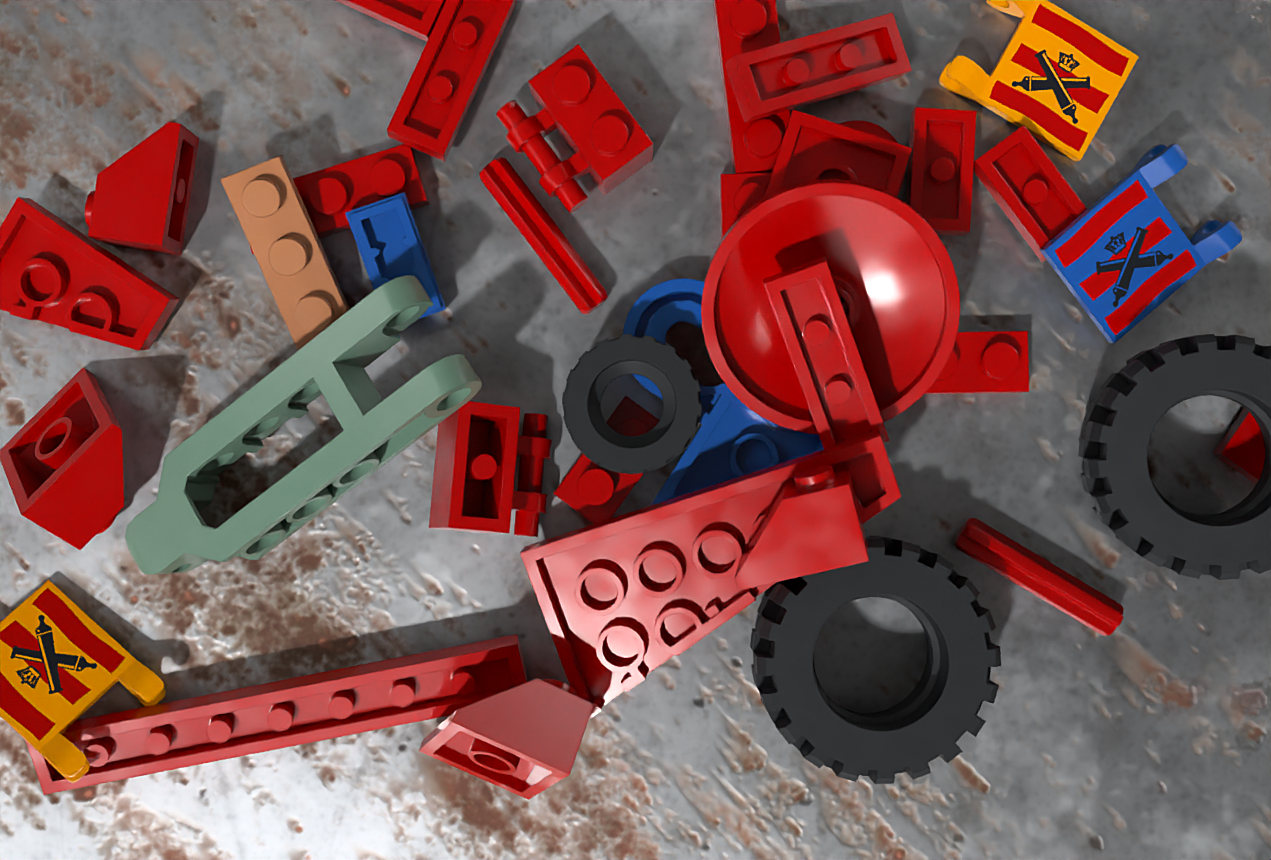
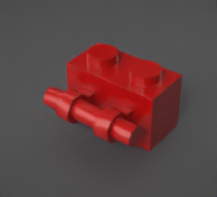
[496,44,653,213]
[429,401,552,537]

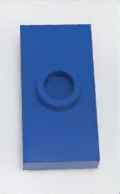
[345,193,447,319]

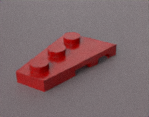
[0,197,180,351]

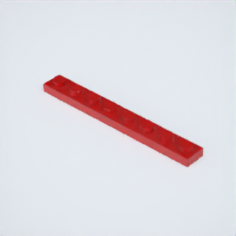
[25,634,529,795]

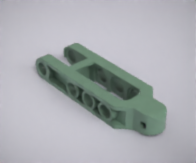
[125,275,482,575]

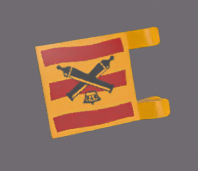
[939,0,1139,162]
[0,580,166,783]

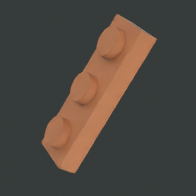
[220,155,350,350]

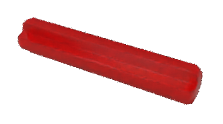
[479,157,608,314]
[954,518,1124,636]

